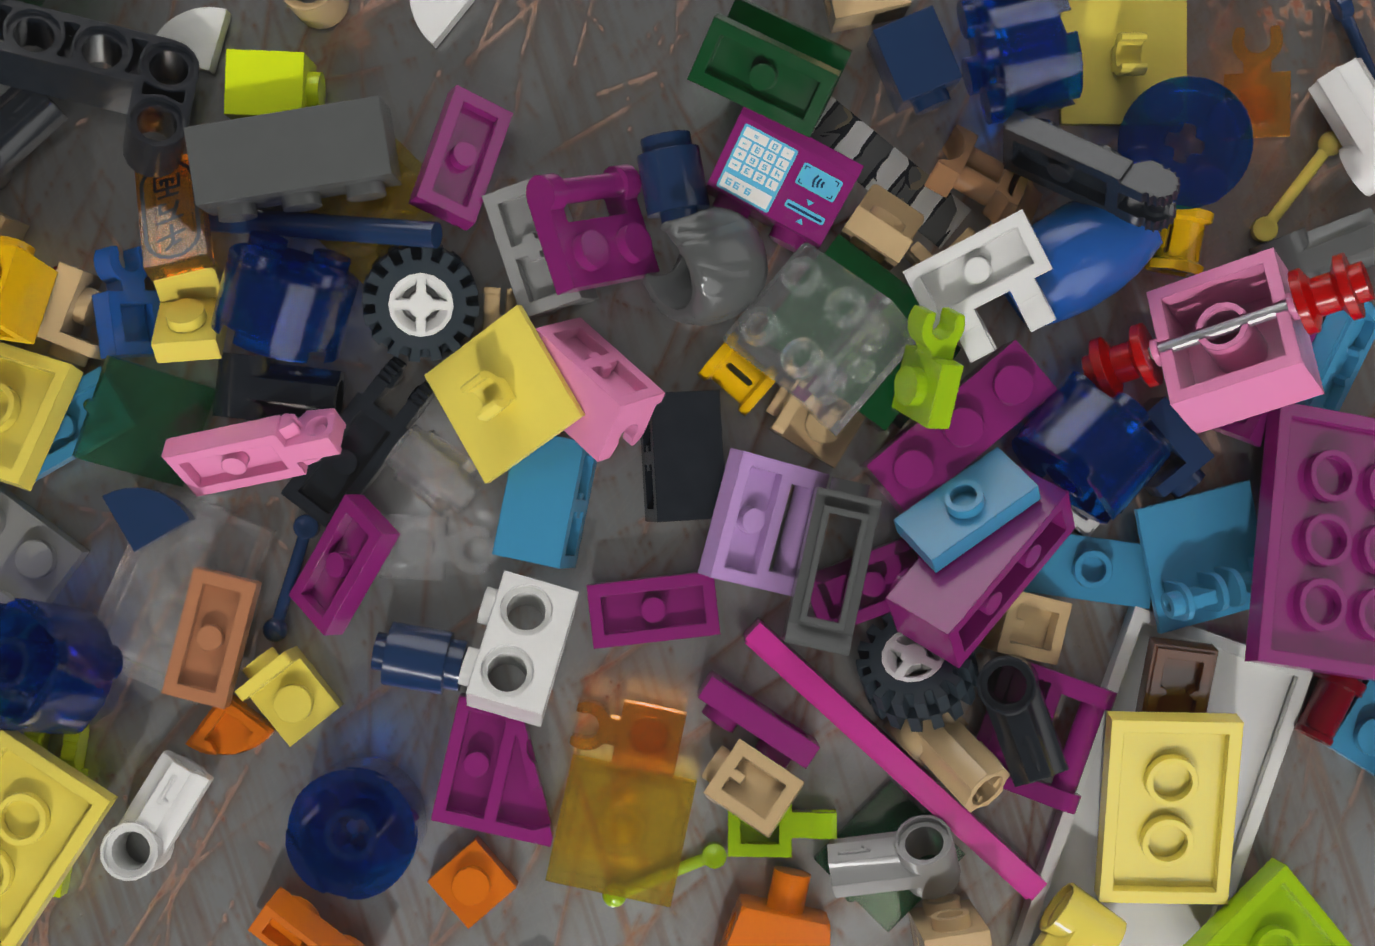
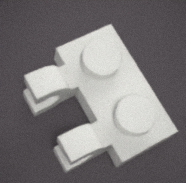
[903,209,1057,363]

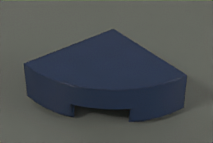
[102,487,195,552]

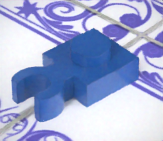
[92,246,160,359]

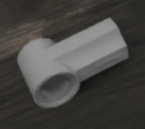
[827,815,961,899]

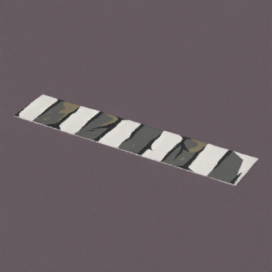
[810,96,971,249]

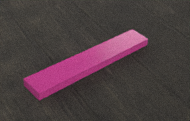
[743,617,1047,900]

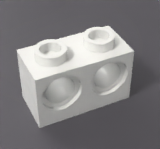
[458,570,579,727]

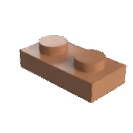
[161,566,262,709]

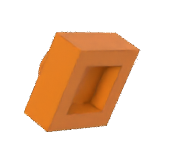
[427,835,519,929]

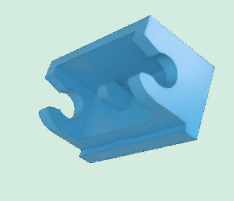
[492,436,597,569]

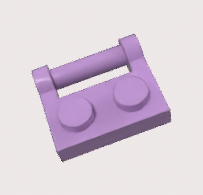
[698,448,830,596]

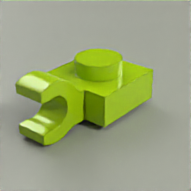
[892,305,965,429]
[728,804,837,858]

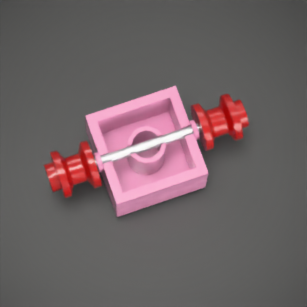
[1082,247,1375,434]

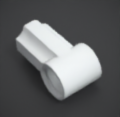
[1308,58,1375,196]
[100,750,214,881]

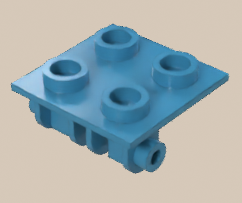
[1134,480,1257,634]

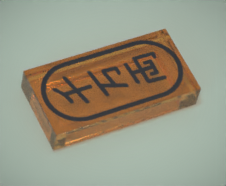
[134,154,215,281]

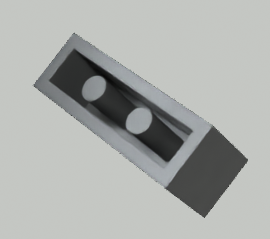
[183,95,402,223]

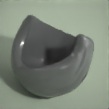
[642,206,768,326]

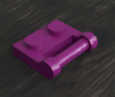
[526,164,660,295]
[976,654,1118,814]

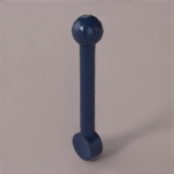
[1329,0,1375,80]
[263,514,321,642]

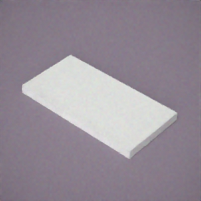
[1009,606,1314,946]

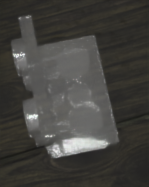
[723,243,916,436]

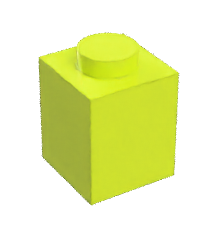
[224,49,326,120]

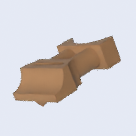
[924,124,1043,224]

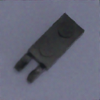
[1003,109,1181,232]
[281,356,435,528]

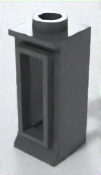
[782,477,883,656]

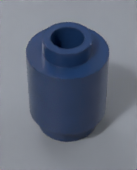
[637,130,710,224]
[371,621,469,695]

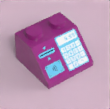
[707,107,864,254]

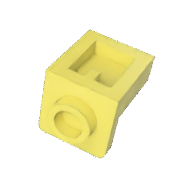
[151,260,231,364]
[234,646,344,747]

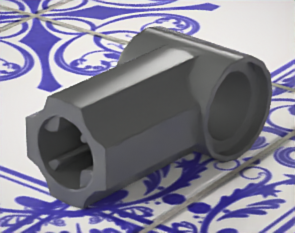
[1249,207,1375,278]

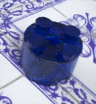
[956,0,1083,125]
[1118,76,1253,210]
[211,230,359,364]
[1011,371,1171,524]
[0,598,123,734]
[285,756,427,900]

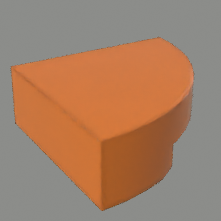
[185,694,276,755]

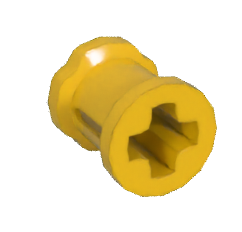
[1145,205,1214,278]
[697,332,783,416]

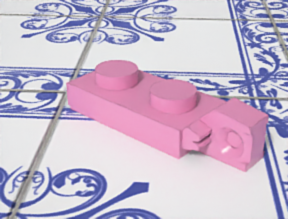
[161,408,346,497]

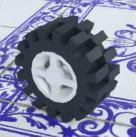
[362,244,480,362]
[856,612,979,732]

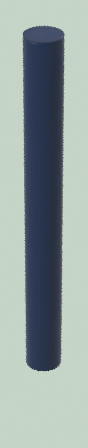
[200,209,443,248]

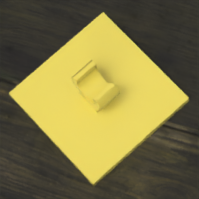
[1059,0,1187,126]
[424,305,585,484]

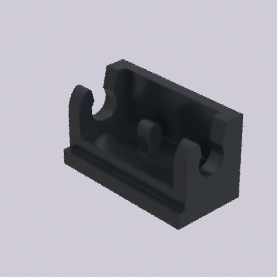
[641,390,724,523]

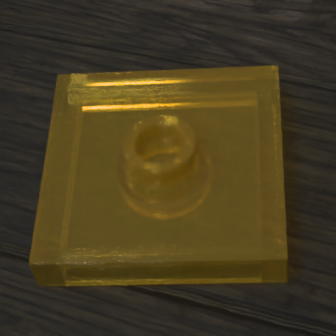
[545,754,697,908]

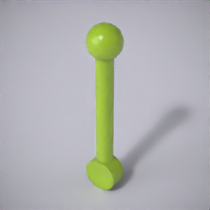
[602,841,727,907]

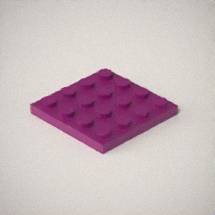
[1245,403,1375,681]

